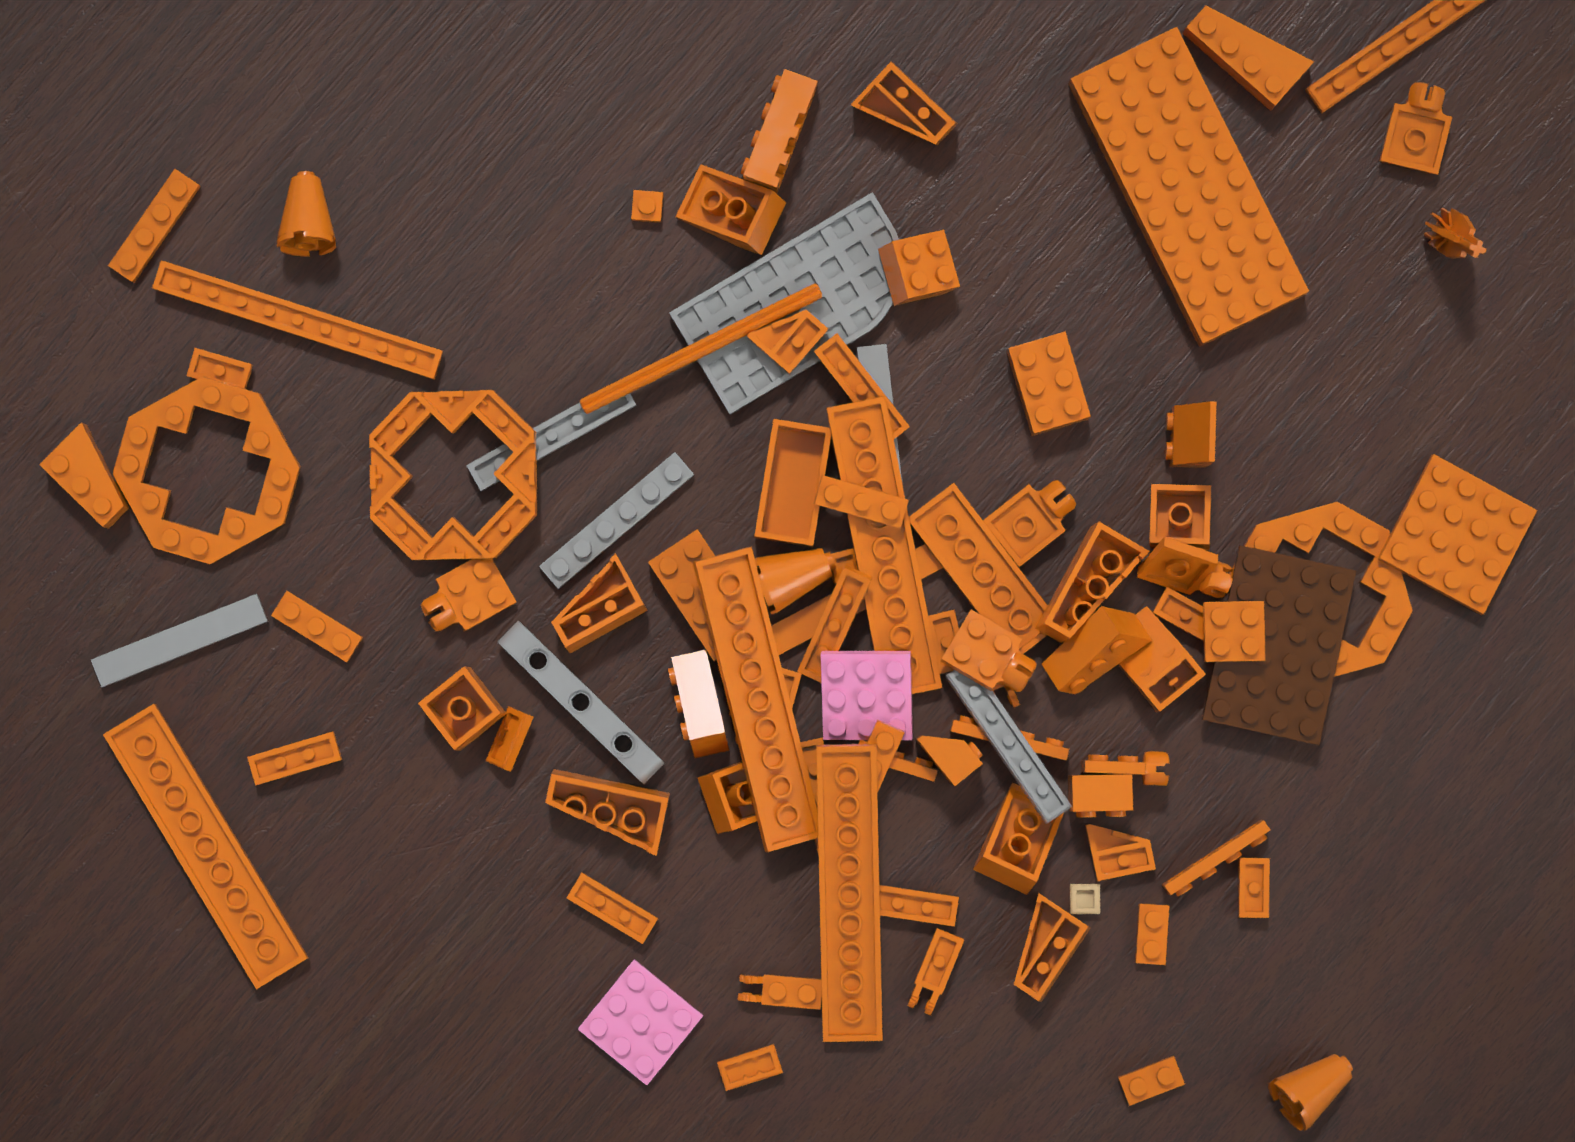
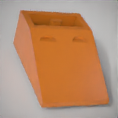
[1118,606,1206,712]

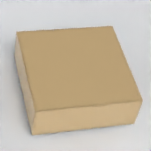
[1070,884,1100,914]

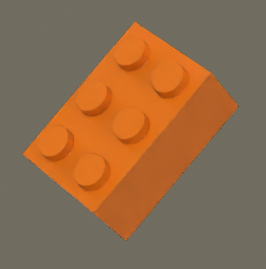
[1006,332,1091,436]

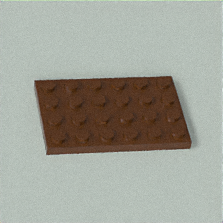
[1202,545,1356,745]

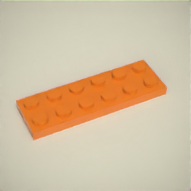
[909,483,1048,654]

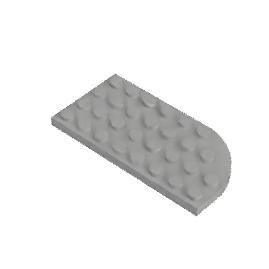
[669,192,899,415]

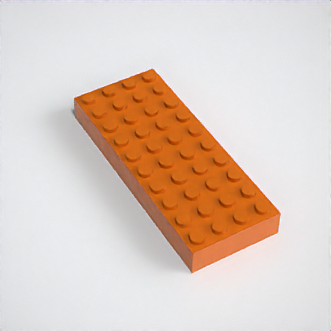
[1068,27,1309,347]

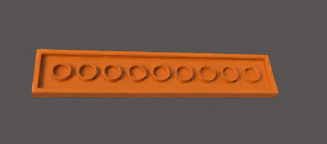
[826,396,942,694]
[692,547,818,852]
[103,704,309,989]
[816,744,883,1042]

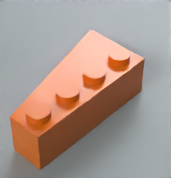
[1183,6,1314,111]
[740,69,818,194]
[1036,522,1150,643]
[545,769,670,856]

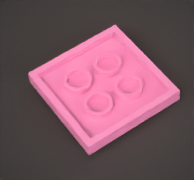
[821,651,913,740]
[578,959,703,1085]

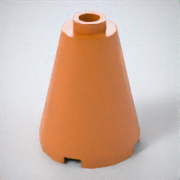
[277,171,336,257]
[755,548,836,615]
[1268,1054,1353,1131]

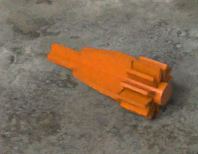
[1424,208,1486,259]

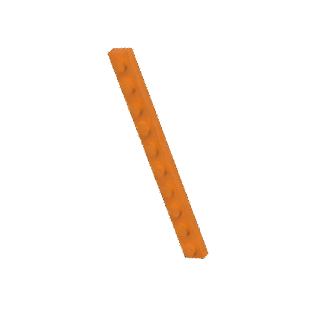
[152,260,443,380]

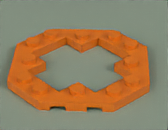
[113,377,301,564]
[369,390,537,560]
[1229,502,1413,677]

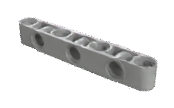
[497,621,664,784]

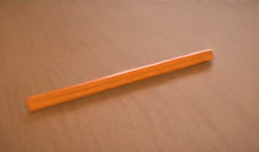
[580,284,822,414]

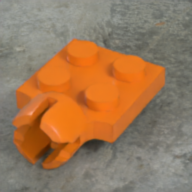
[1379,82,1452,175]
[983,480,1076,567]
[1137,537,1233,598]
[421,559,516,632]
[940,609,1036,692]
[1081,751,1170,786]

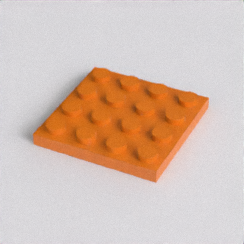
[1378,454,1537,615]

